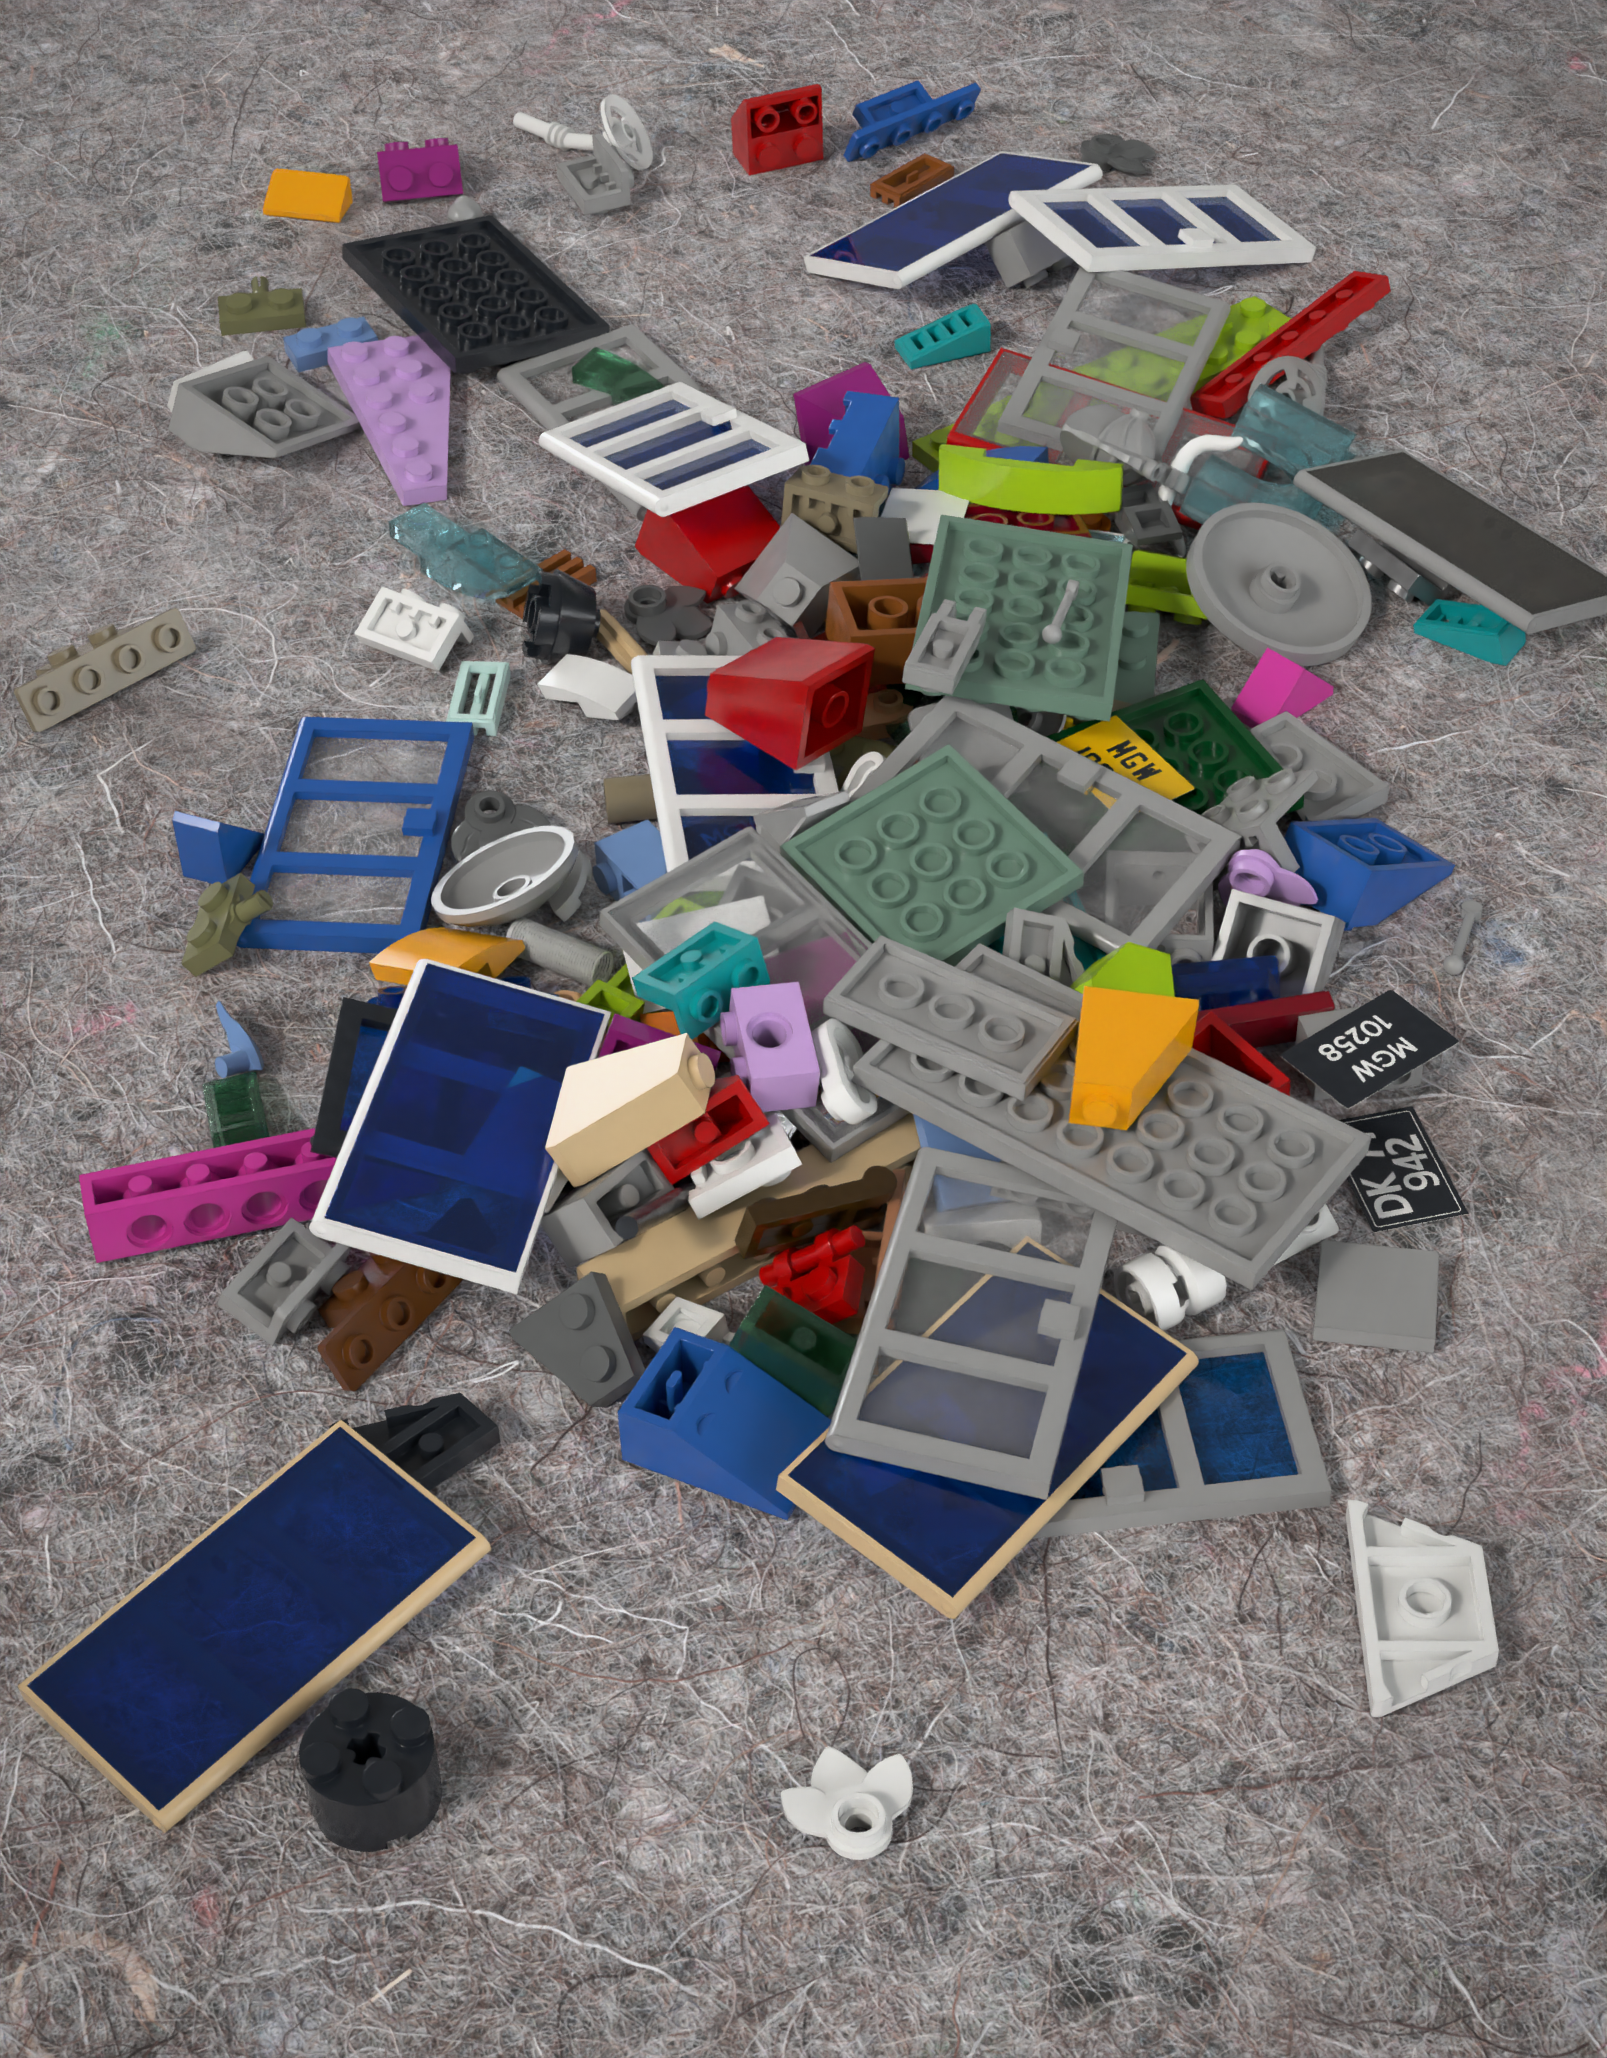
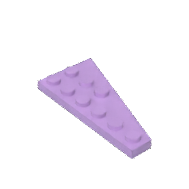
[327,335,451,506]

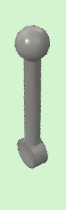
[1042,579,1080,644]
[1443,900,1483,975]

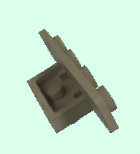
[14,608,196,732]

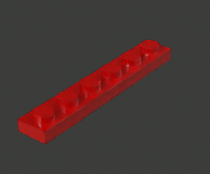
[1190,271,1391,419]

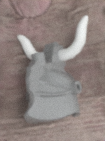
[1060,404,1243,558]

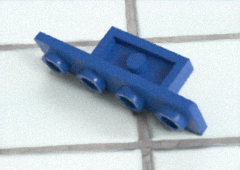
[843,80,981,162]

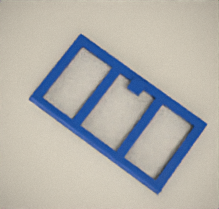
[236,717,474,954]

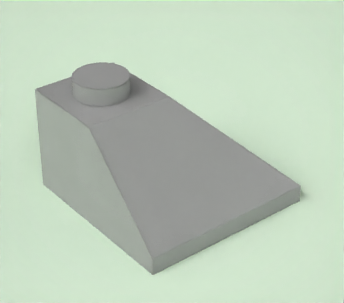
[735,513,860,639]

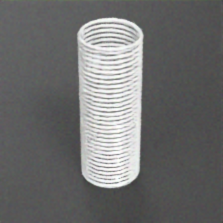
[506,917,614,986]

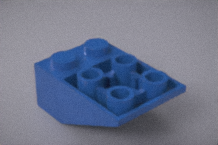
[617,1327,832,1521]

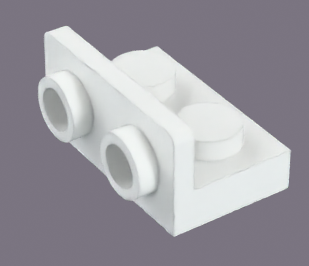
[354,587,474,672]

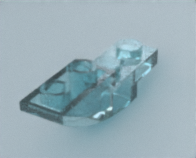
[388,503,543,599]

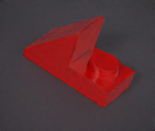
[647,1075,770,1185]

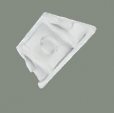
[1346,1500,1499,1717]

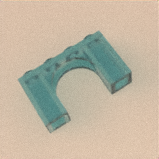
[1179,383,1357,525]

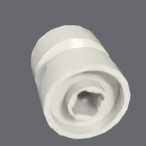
[1113,1244,1227,1331]

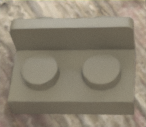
[781,465,888,554]

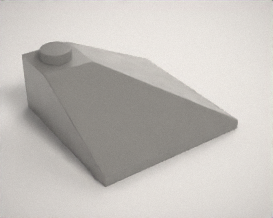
[168,356,362,458]

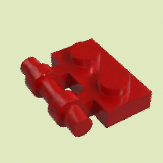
[750,1225,865,1348]

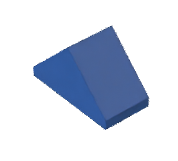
[172,811,264,884]

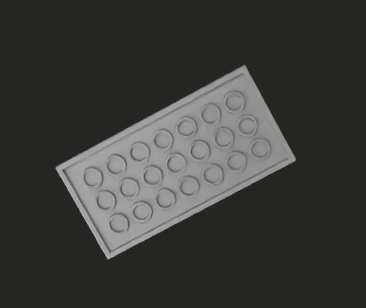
[852,943,1371,1290]

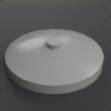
[1186,503,1372,666]

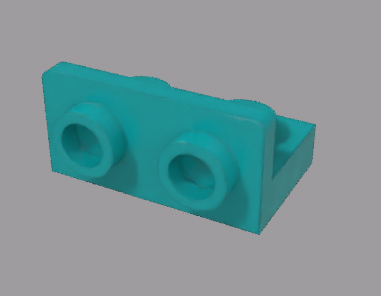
[632,921,770,1040]

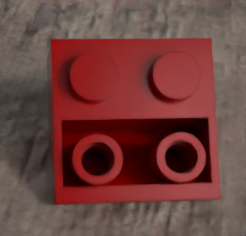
[731,83,824,176]

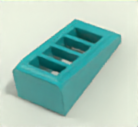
[895,303,991,369]
[1413,599,1526,666]

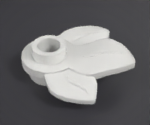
[781,1746,913,1860]

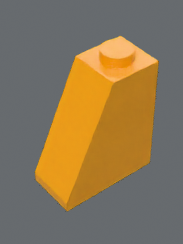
[1068,986,1199,1130]

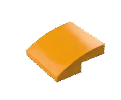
[369,927,526,985]

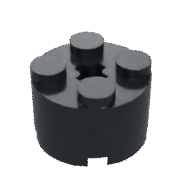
[299,1688,442,1852]

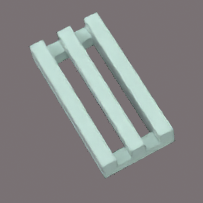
[446,661,511,736]

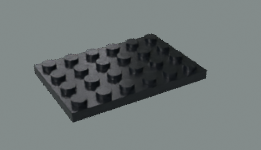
[342,215,610,374]

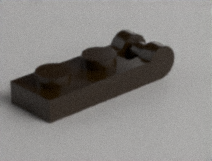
[734,1166,897,1259]

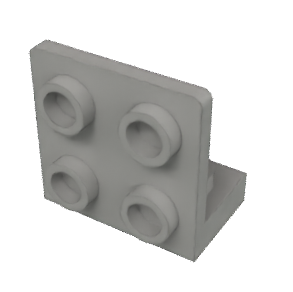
[1184,769,1319,891]

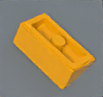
[263,168,353,223]

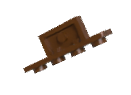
[317,1201,496,1392]

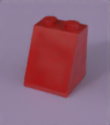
[635,459,780,604]
[705,637,875,771]

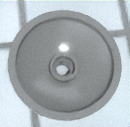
[431,826,579,927]

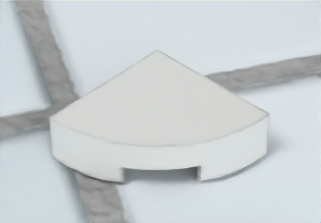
[548,850,592,922]

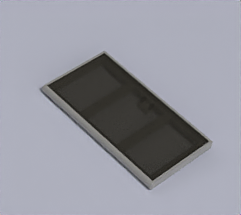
[1293,449,1607,634]

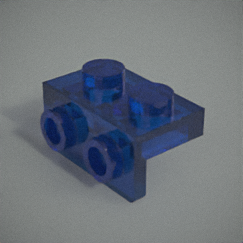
[1171,955,1280,1011]

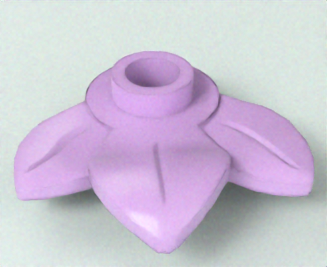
[1218,849,1318,907]

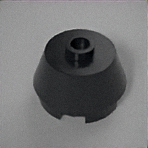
[522,569,601,665]

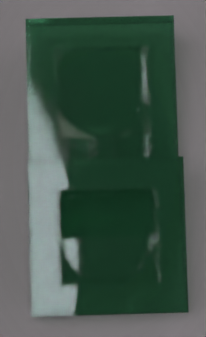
[572,347,665,420]

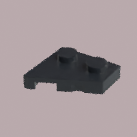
[329,1393,500,1493]

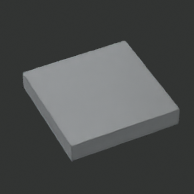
[1313,1240,1439,1353]

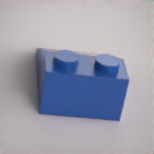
[1284,818,1455,931]

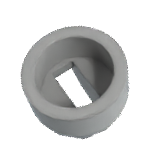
[447,196,483,223]

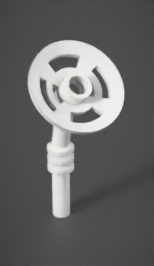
[513,94,653,170]

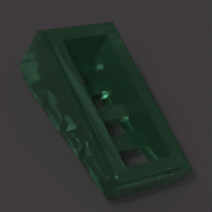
[202,1072,270,1148]

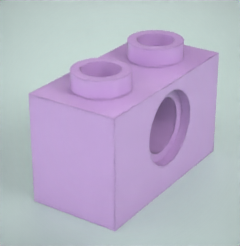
[720,982,820,1112]

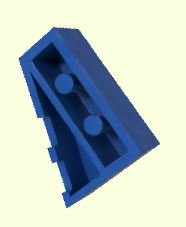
[810,391,905,503]

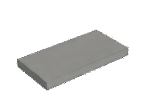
[823,935,1079,1101]

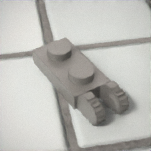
[902,599,987,695]

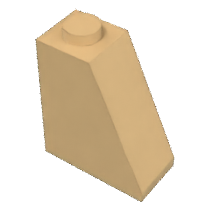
[545,1033,715,1187]

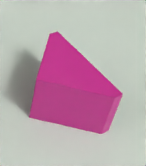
[1231,647,1334,728]

